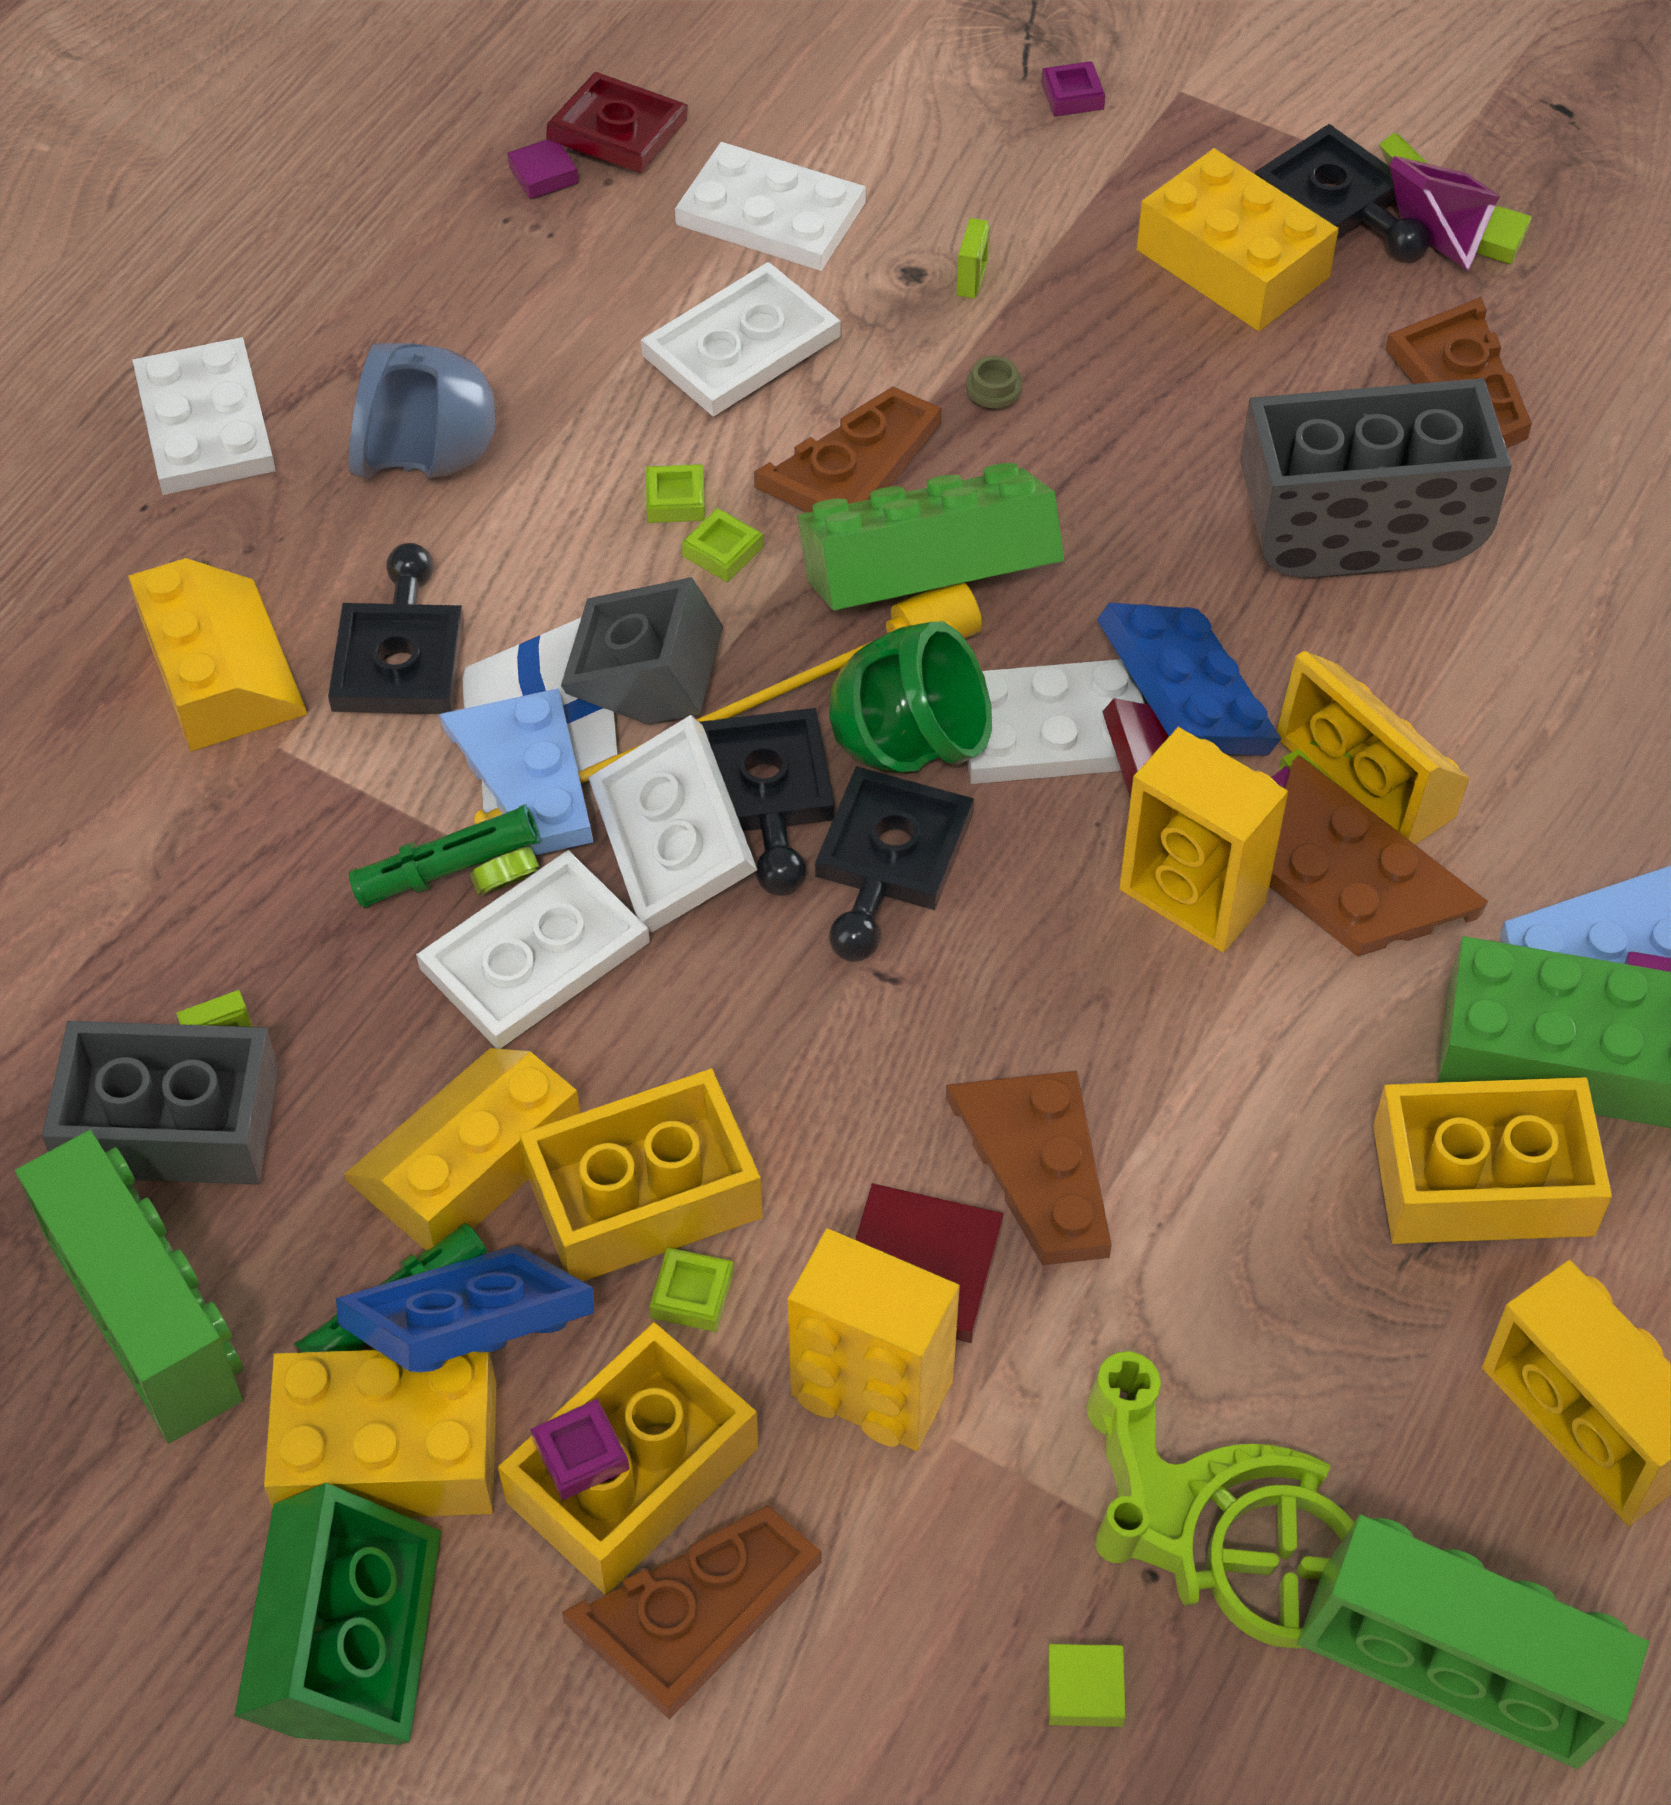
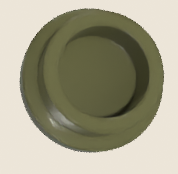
[966,356,1022,408]

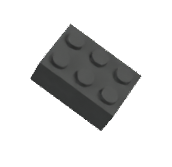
[42,1021,279,1185]

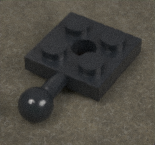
[1254,124,1430,262]
[328,543,464,714]
[699,708,834,896]
[815,766,974,962]

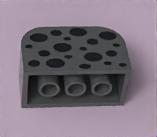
[1240,378,1512,577]

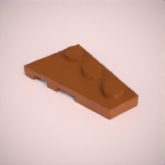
[1385,297,1532,448]
[754,386,942,512]
[946,1071,1112,1265]
[562,1505,822,1720]

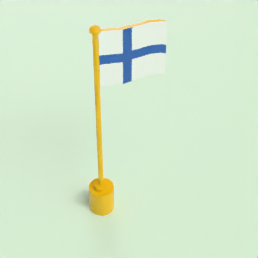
[463,582,982,825]

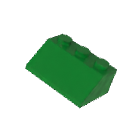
[234,1483,441,1745]

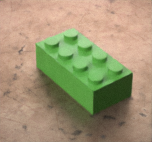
[797,463,1064,611]
[1437,936,1671,1128]
[14,1129,244,1444]
[1297,1514,1650,1770]

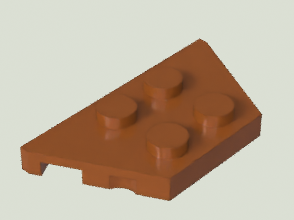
[1270,755,1488,957]

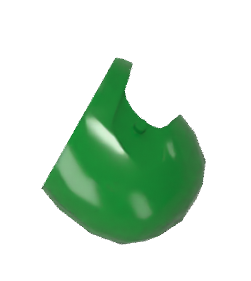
[829,621,992,772]

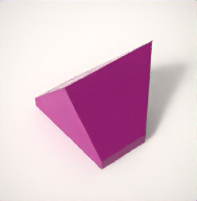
[1389,156,1500,271]

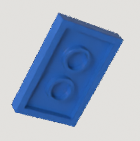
[1097,603,1282,755]
[336,1245,594,1372]

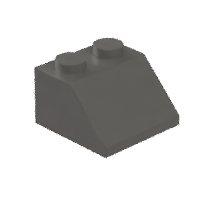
[561,577,723,724]

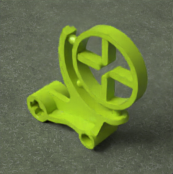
[1086,1351,1354,1648]

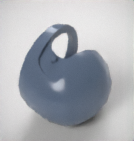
[349,343,496,479]

